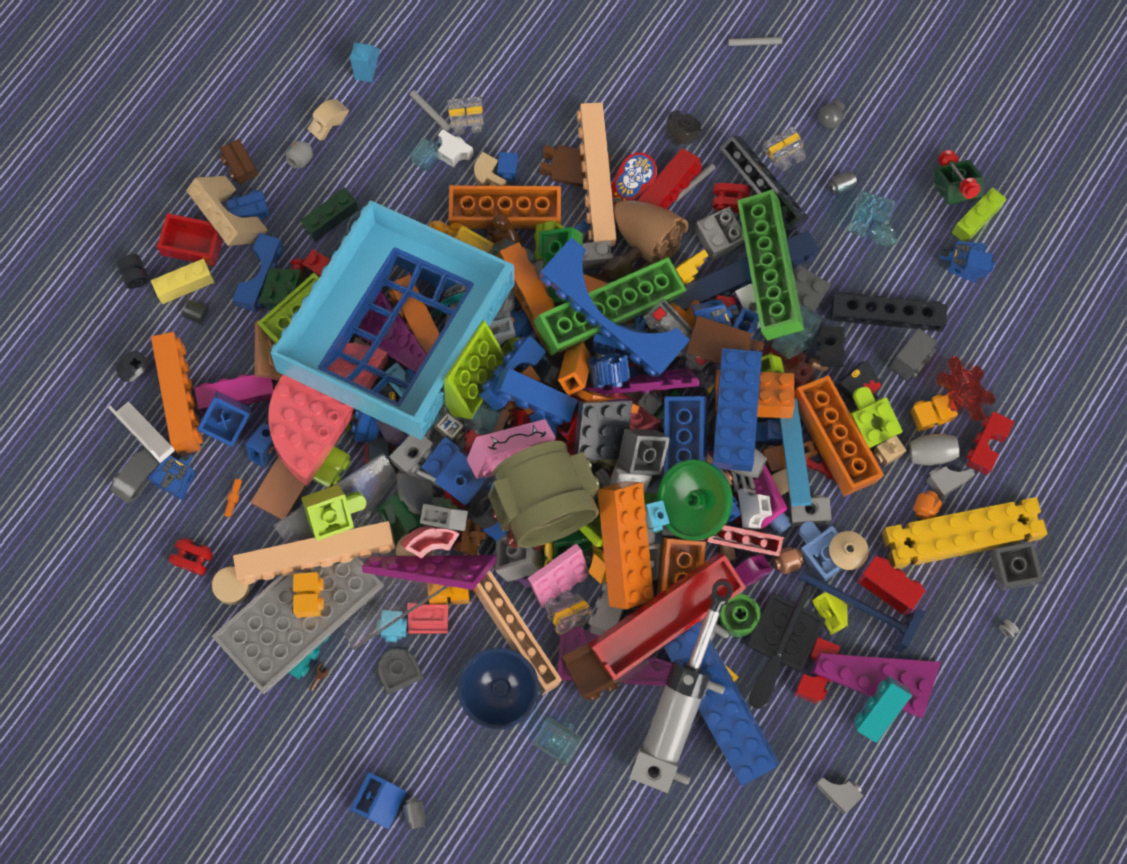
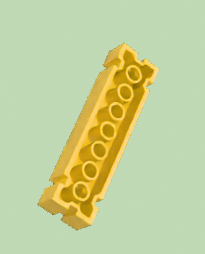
[882,497,1047,569]

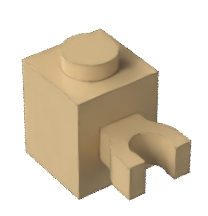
[873,436,907,467]

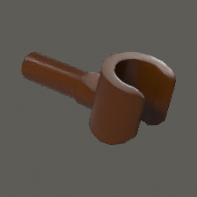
[309,663,329,691]

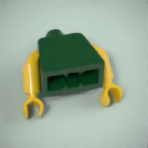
[544,530,602,566]

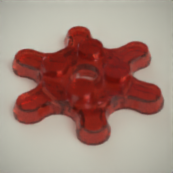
[936,356,995,421]

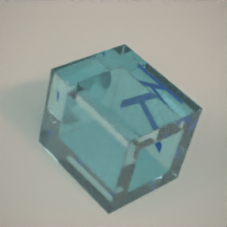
[411,139,439,172]

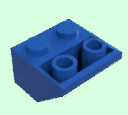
[350,772,407,829]

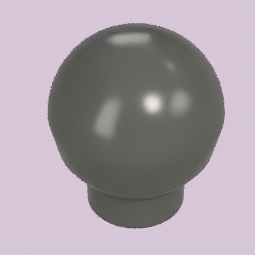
[818,100,845,129]

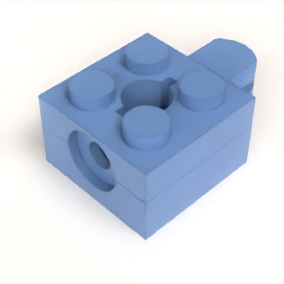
[799,521,852,582]

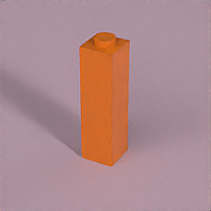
[558,342,592,396]

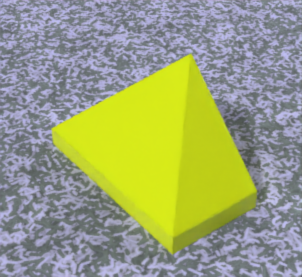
[812,592,848,635]

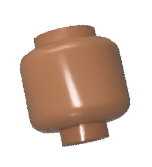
[773,546,803,574]

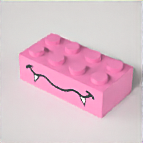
[467,419,556,479]

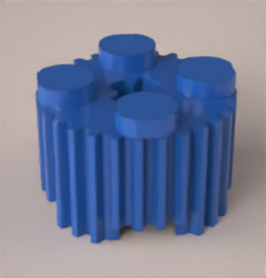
[588,353,630,388]

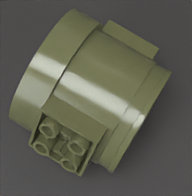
[488,441,599,548]

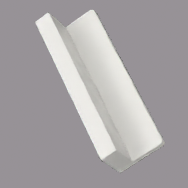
[108,402,175,463]

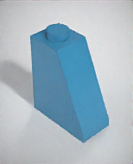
[350,42,380,82]

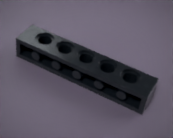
[720,135,809,230]
[830,292,947,332]

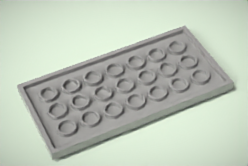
[212,557,384,694]

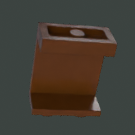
[562,641,621,702]

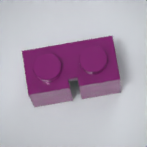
[734,554,773,586]

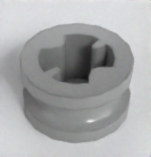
[999,619,1019,639]

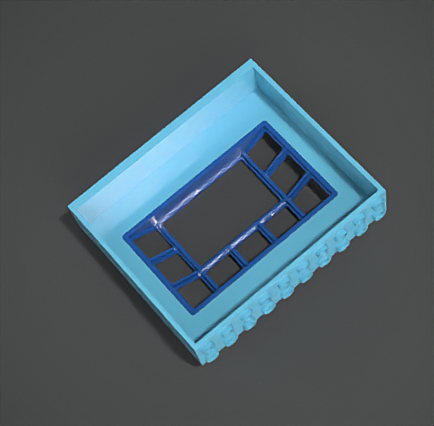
[271,200,515,440]

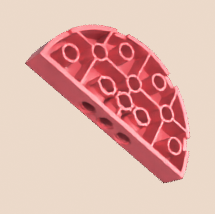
[269,343,388,486]

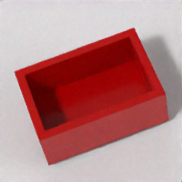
[157,213,223,267]
[857,555,926,616]

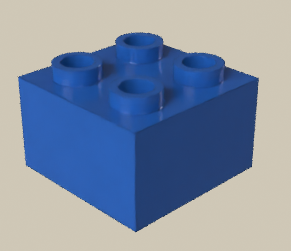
[197,391,251,447]

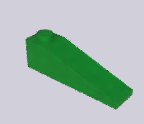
[538,227,583,303]

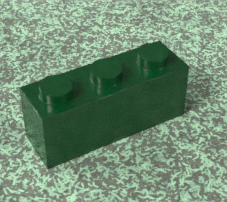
[301,187,359,242]

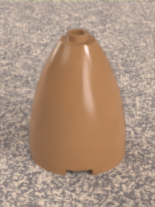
[613,200,688,265]

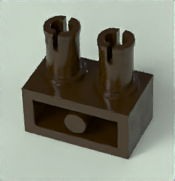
[601,246,650,282]

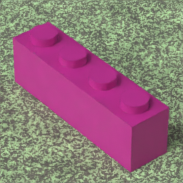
[194,374,275,414]

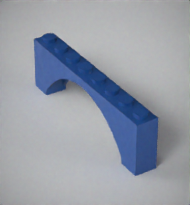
[539,237,690,378]

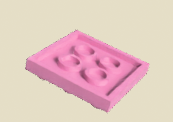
[528,544,590,608]

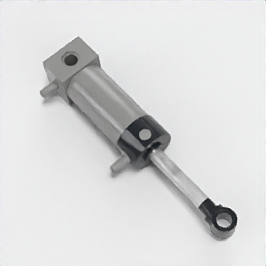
[629,578,733,793]

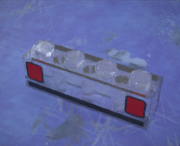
[643,299,710,372]

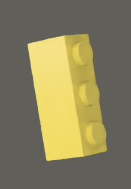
[151,258,215,304]

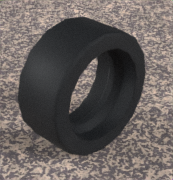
[468,489,498,529]

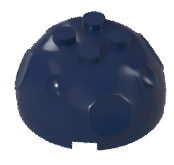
[458,648,539,730]

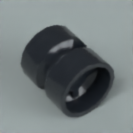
[117,254,149,289]

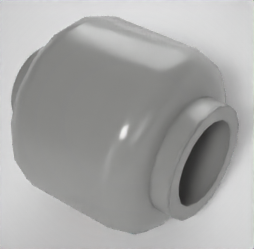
[285,141,313,168]

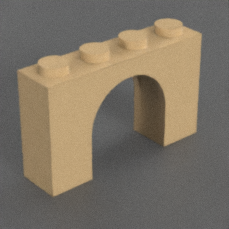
[186,176,268,246]

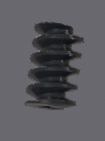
[117,351,147,382]

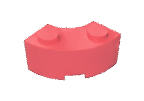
[400,525,459,558]

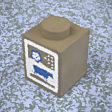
[434,411,466,442]

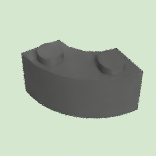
[110,448,163,504]

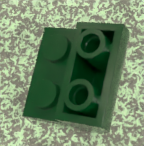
[376,493,427,542]

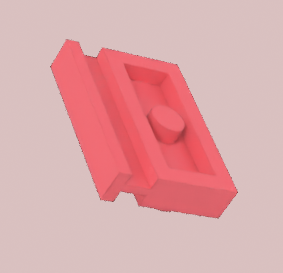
[408,605,448,634]

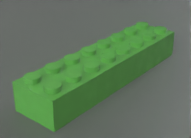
[737,190,804,341]
[533,257,686,356]

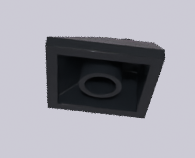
[532,352,563,392]

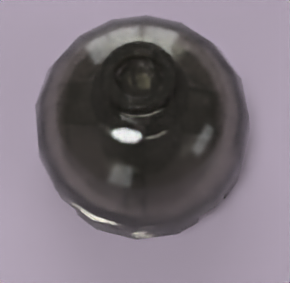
[665,110,702,146]

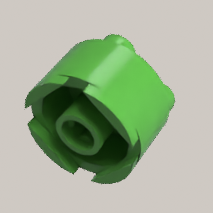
[718,594,760,637]

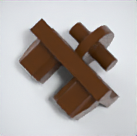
[454,517,486,555]

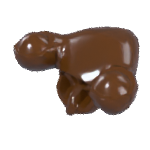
[487,214,523,256]

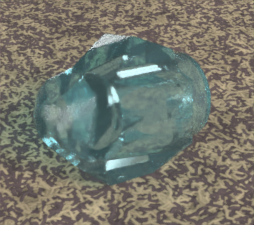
[870,224,897,246]

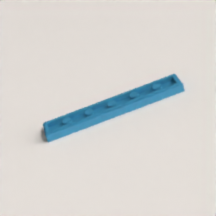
[779,398,811,506]

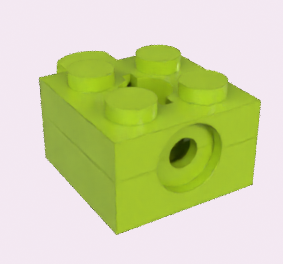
[850,387,903,448]
[301,484,366,541]

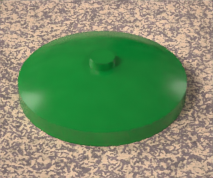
[657,460,733,540]

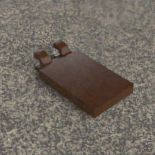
[539,145,612,187]
[685,316,764,365]

